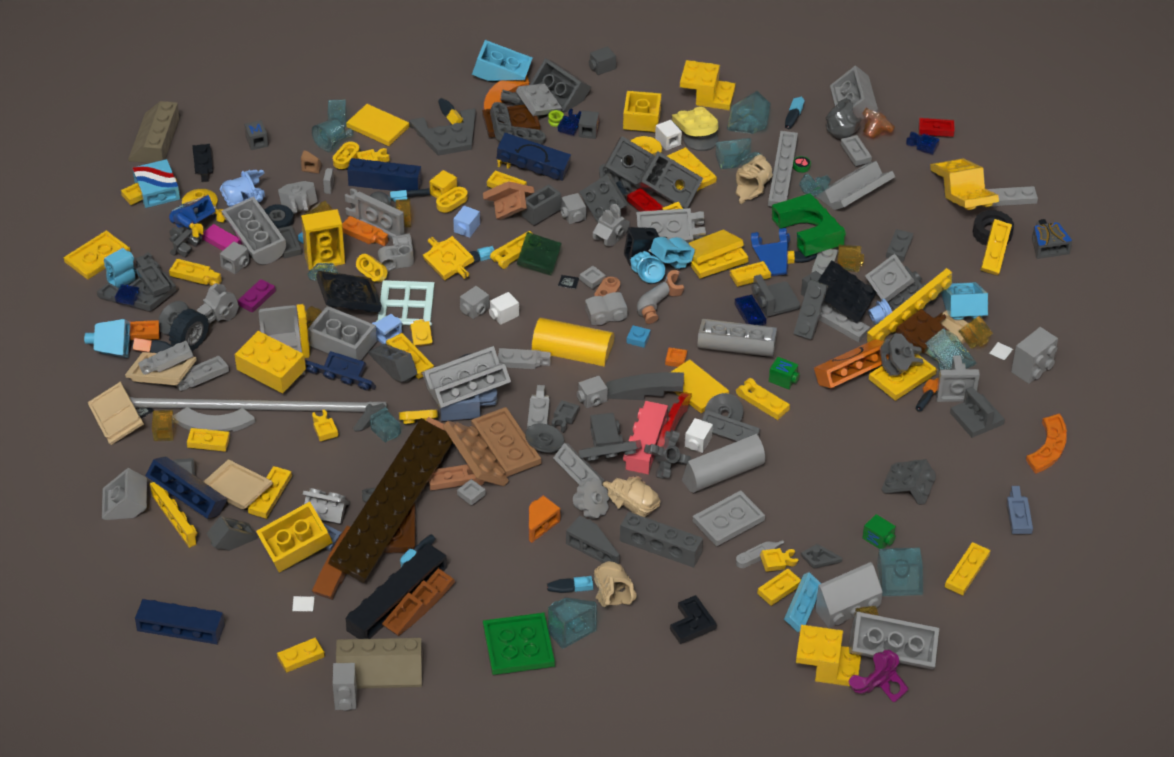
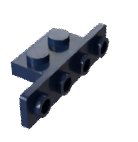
[305,351,376,391]

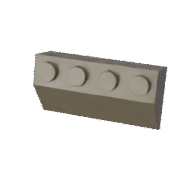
[128,101,180,163]
[336,638,422,689]

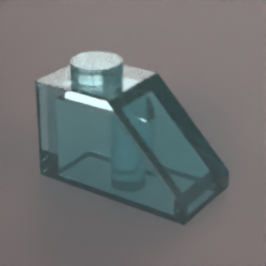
[716,138,751,169]

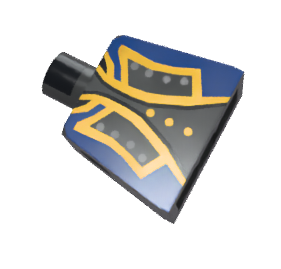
[1032,219,1072,259]

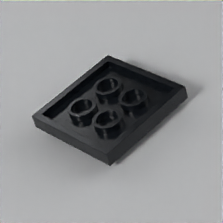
[817,260,877,323]
[316,271,382,312]

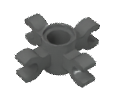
[644,430,691,479]

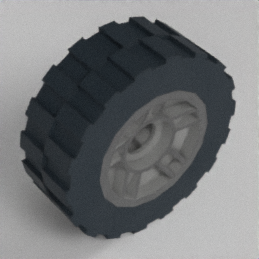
[169,308,209,351]

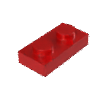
[919,118,954,137]
[627,188,664,212]

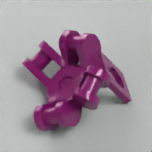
[849,649,909,702]

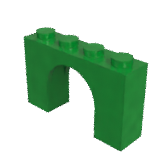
[772,193,846,257]

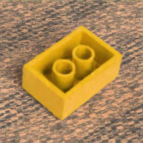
[301,209,345,270]
[235,331,306,394]
[256,502,333,573]

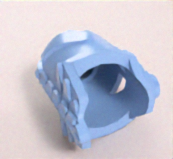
[220,170,265,207]

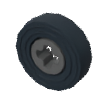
[264,204,294,229]

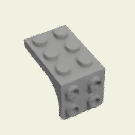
[258,305,305,375]

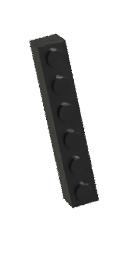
[345,544,447,639]

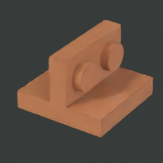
[483,181,534,220]

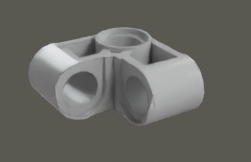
[378,233,414,271]

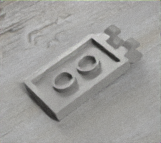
[345,188,405,239]
[636,208,706,243]

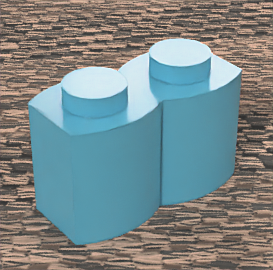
[650,237,695,263]
[104,248,136,289]

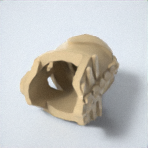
[736,155,773,204]
[603,476,660,517]
[594,561,636,607]

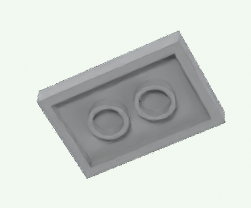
[693,490,765,547]

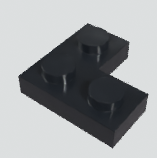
[670,595,717,644]

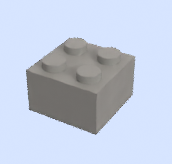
[1011,327,1058,384]

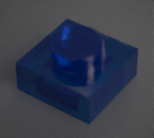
[115,284,140,305]

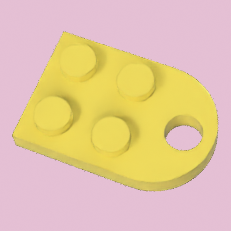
[672,107,718,136]

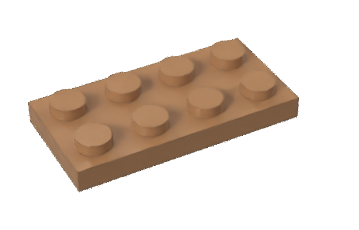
[471,407,541,477]
[443,421,509,486]

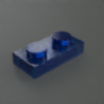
[734,294,767,326]

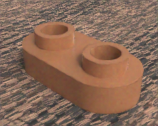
[594,277,620,296]

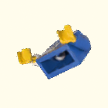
[169,195,225,237]

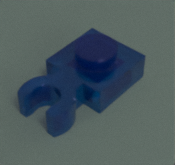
[558,109,581,135]
[906,132,940,154]

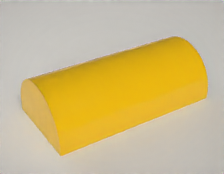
[532,317,615,367]

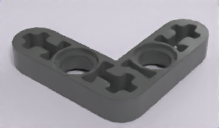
[490,102,546,145]

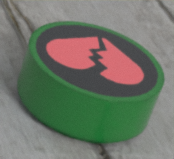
[793,156,811,173]

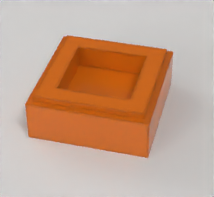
[665,347,687,367]

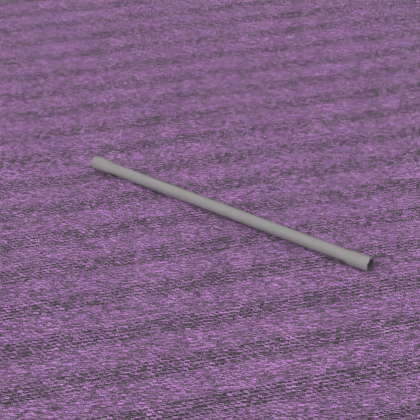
[130,397,387,413]

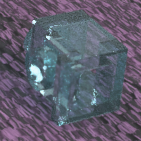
[370,407,401,443]

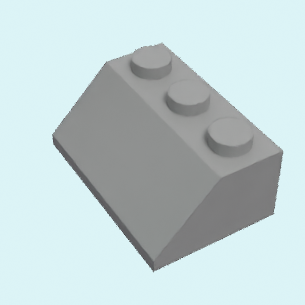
[830,65,878,119]
[815,562,883,628]

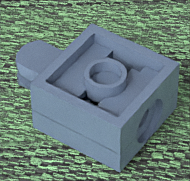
[440,388,497,421]

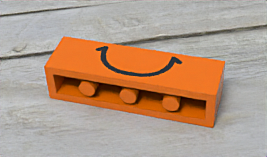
[814,339,889,388]

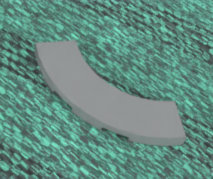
[172,407,255,432]

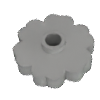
[573,478,609,519]

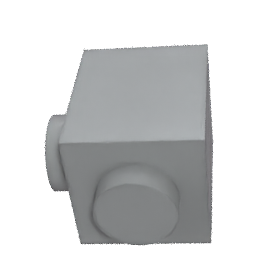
[561,193,586,224]
[220,242,249,274]
[460,286,489,319]
[577,376,608,408]

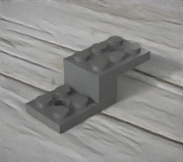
[604,136,703,209]

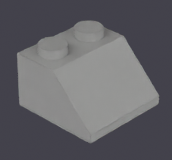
[102,468,147,520]

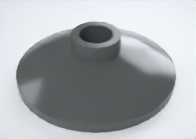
[683,132,718,151]
[158,301,189,335]
[705,393,743,422]
[525,423,564,453]

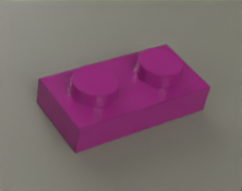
[237,279,276,313]

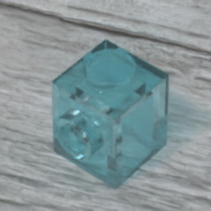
[328,100,347,127]

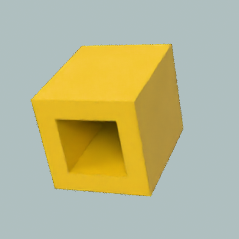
[429,170,457,198]

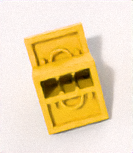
[680,60,736,110]
[796,625,861,686]

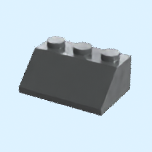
[530,58,591,112]

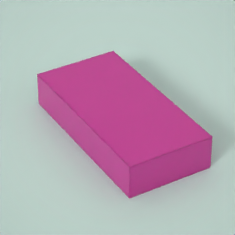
[201,224,241,251]

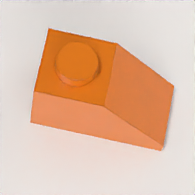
[529,495,560,543]

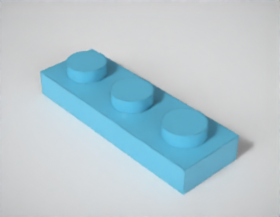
[784,572,821,632]

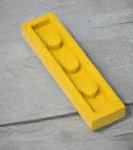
[150,482,197,548]

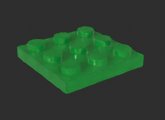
[483,612,555,675]

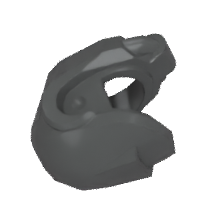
[826,98,862,139]

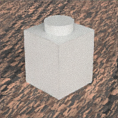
[655,120,682,150]
[489,292,519,325]
[685,418,713,453]

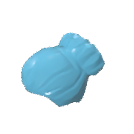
[630,251,666,284]

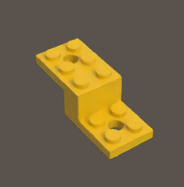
[930,158,999,210]

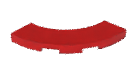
[657,392,692,447]

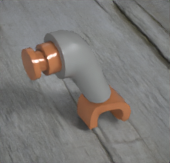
[637,270,684,324]

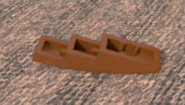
[312,526,350,599]
[382,568,455,636]

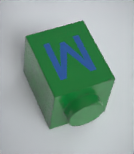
[769,357,800,389]
[862,514,896,550]

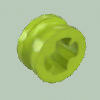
[548,110,564,127]

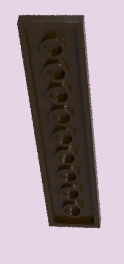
[328,418,453,583]

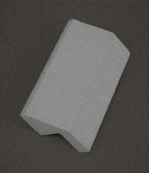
[815,161,895,210]
[422,346,511,408]

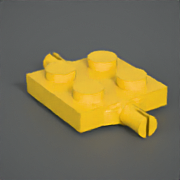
[423,236,474,280]

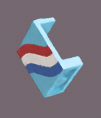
[132,159,180,208]

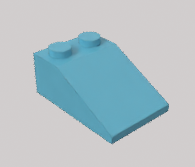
[472,40,533,81]
[941,282,988,319]

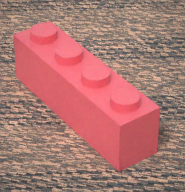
[623,401,668,474]

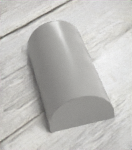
[221,197,286,264]
[697,319,777,357]
[682,434,765,493]
[849,612,939,670]

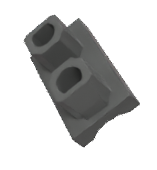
[169,227,202,257]

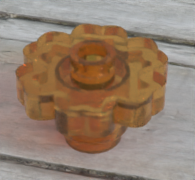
[862,108,895,139]

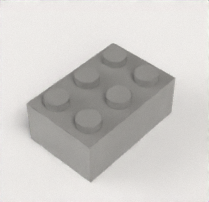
[307,306,377,360]

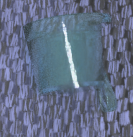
[312,118,354,152]

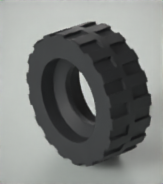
[973,210,1014,246]

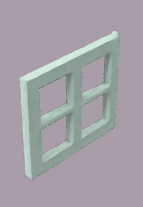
[376,280,434,326]

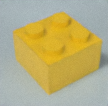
[623,91,662,132]

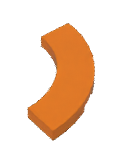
[484,75,529,110]
[1026,413,1067,474]

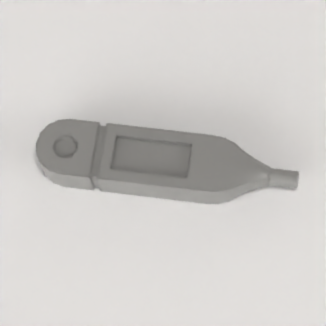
[736,540,784,568]

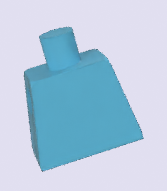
[84,319,130,358]

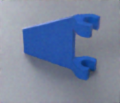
[751,228,790,276]

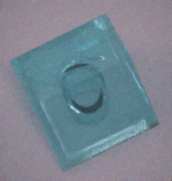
[727,91,771,134]
[926,329,977,370]
[877,548,923,596]
[548,597,597,649]

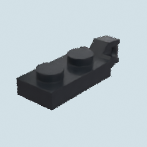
[192,144,213,182]

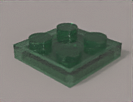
[517,232,562,276]

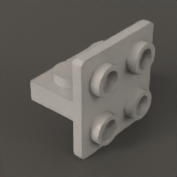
[302,488,350,524]

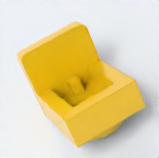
[410,319,433,347]

